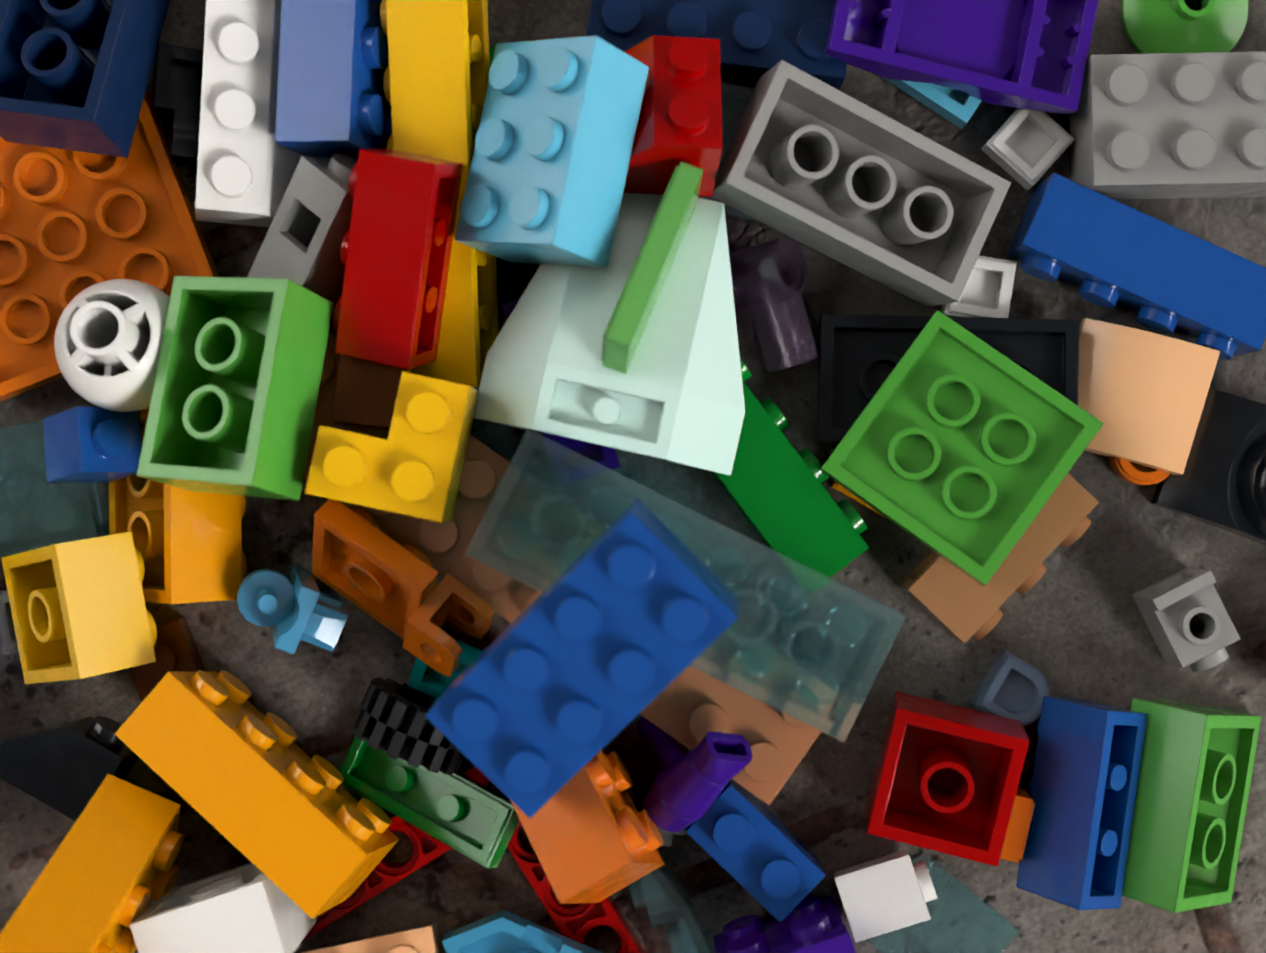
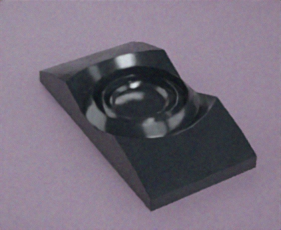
[1151,388,1266,545]

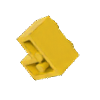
[305,372,479,523]

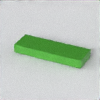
[601,162,703,374]

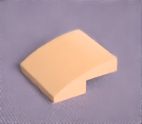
[1079,318,1220,475]

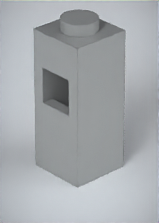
[247,153,358,313]

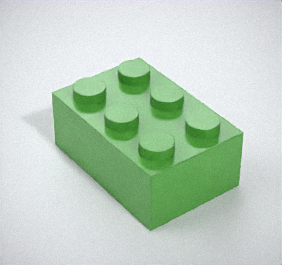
[137,276,334,501]

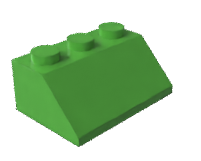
[1122,698,1261,913]

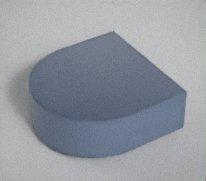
[970,649,1050,726]

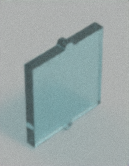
[867,859,1019,953]

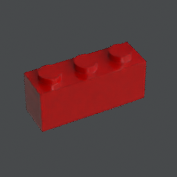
[333,149,463,370]

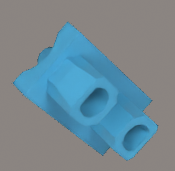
[237,565,348,655]

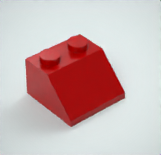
[623,35,722,197]

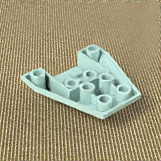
[474,193,745,476]

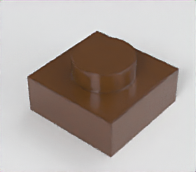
[129,617,206,701]

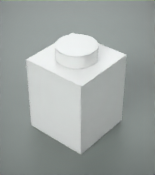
[834,849,938,942]

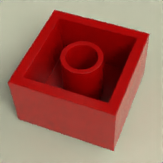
[866,691,1030,867]

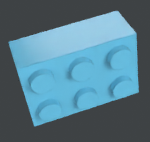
[455,36,649,267]

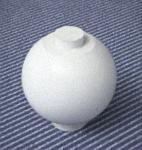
[54,279,170,412]

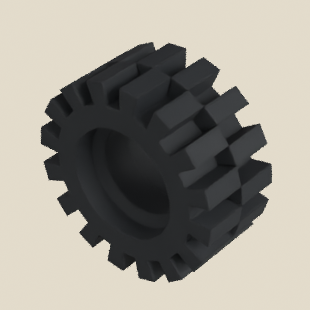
[351,678,466,775]

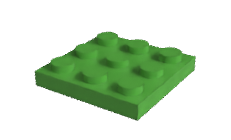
[821,310,1104,586]

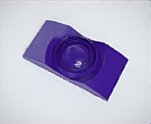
[824,0,1099,114]

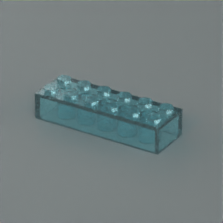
[465,428,907,742]

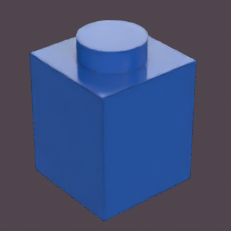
[43,406,142,483]

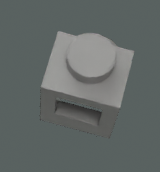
[1132,567,1240,672]

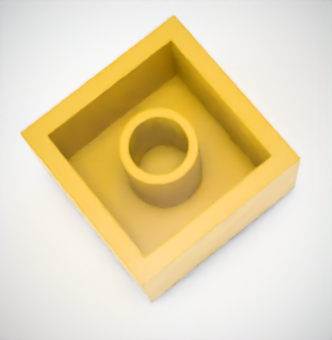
[1,531,157,685]

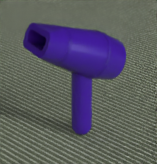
[637,716,752,832]

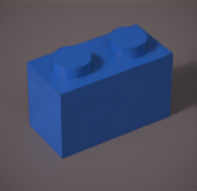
[685,779,826,923]

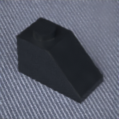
[0,716,138,821]

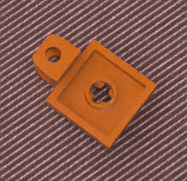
[312,499,494,677]

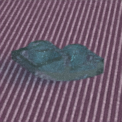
[629,859,713,953]

